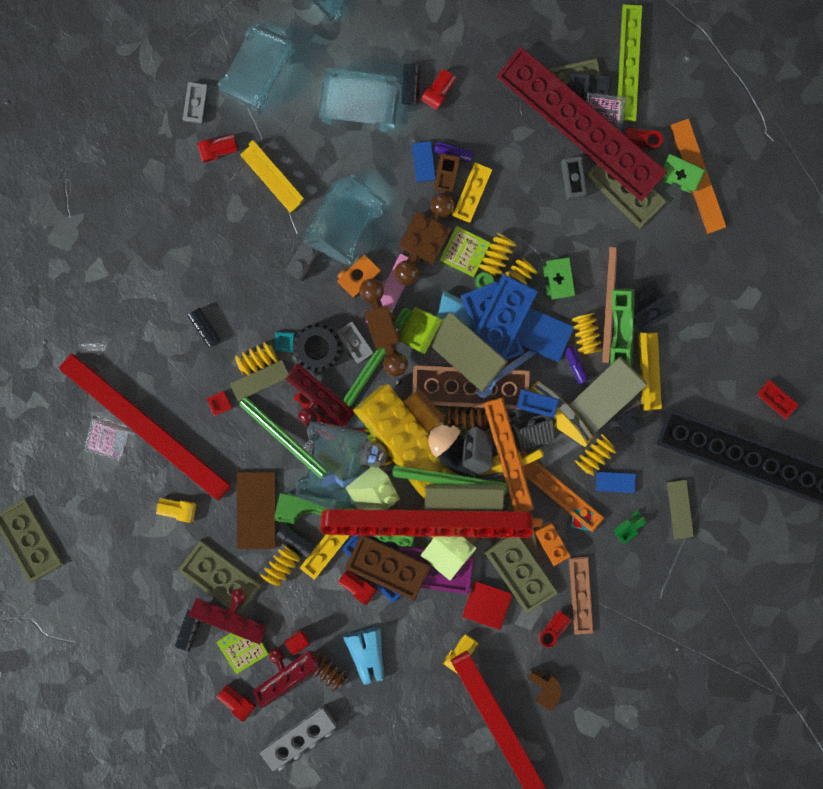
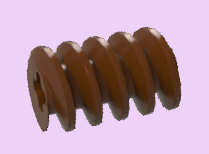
[447,406,487,431]
[313,651,350,692]

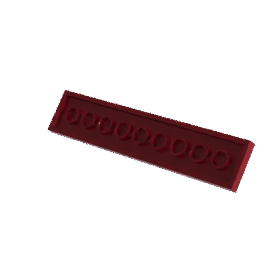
[496,46,668,202]

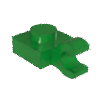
[613,511,647,545]

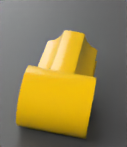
[156,498,197,523]
[443,634,479,673]

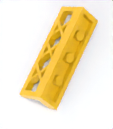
[240,140,305,213]
[638,333,662,410]

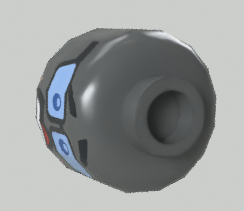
[357,440,387,468]

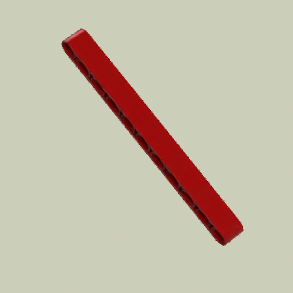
[58,353,232,501]
[320,509,533,538]

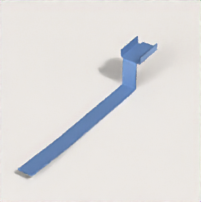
[476,350,536,399]
[322,463,396,487]

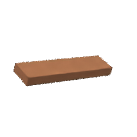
[569,557,594,635]

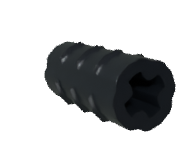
[401,64,421,105]
[185,308,221,349]
[275,523,316,559]
[175,609,201,651]

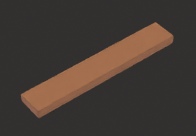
[602,247,618,363]

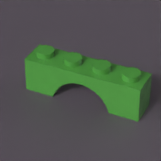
[611,288,635,366]
[275,492,355,524]

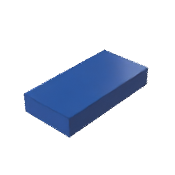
[412,141,436,182]
[516,389,559,418]
[596,471,636,493]

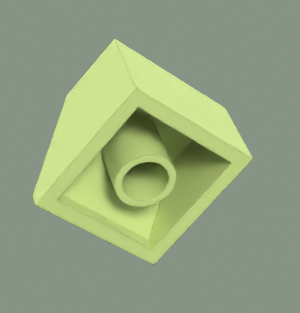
[345,467,400,510]
[421,537,476,581]

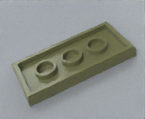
[585,164,667,229]
[430,312,508,392]
[569,356,648,435]
[425,484,504,512]
[0,498,64,584]
[484,538,559,614]
[177,540,262,615]

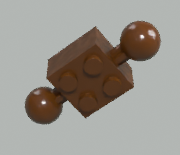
[394,193,455,285]
[359,278,408,377]

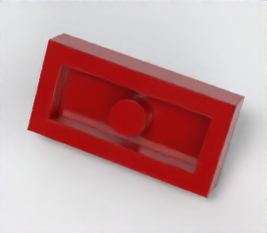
[756,380,798,419]

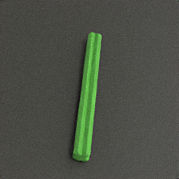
[343,308,412,407]
[239,397,328,479]
[393,465,507,494]

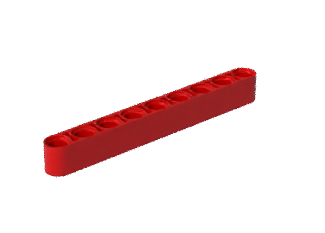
[450,650,546,789]

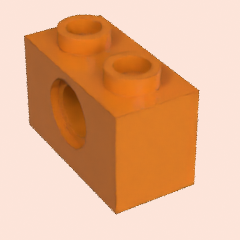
[337,254,381,298]
[534,521,571,566]

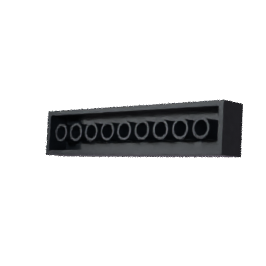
[653,408,823,506]

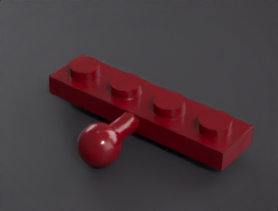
[285,363,355,428]
[189,588,267,645]
[253,648,320,708]

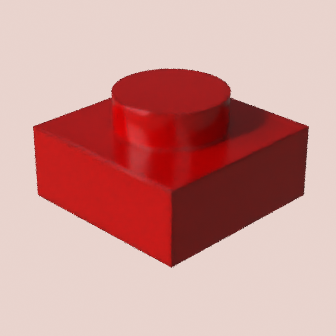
[206,391,232,416]

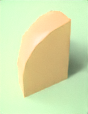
[429,422,460,457]

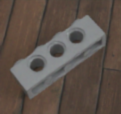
[260,705,336,772]

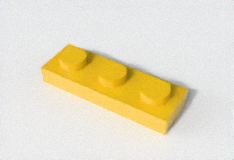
[452,162,492,223]
[300,535,350,580]

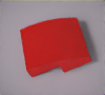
[462,581,513,630]

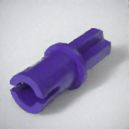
[434,142,473,163]
[564,346,589,384]

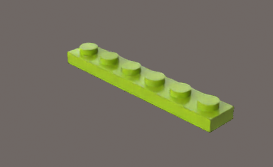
[616,4,642,122]

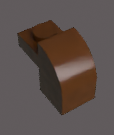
[434,152,460,194]
[526,669,561,712]

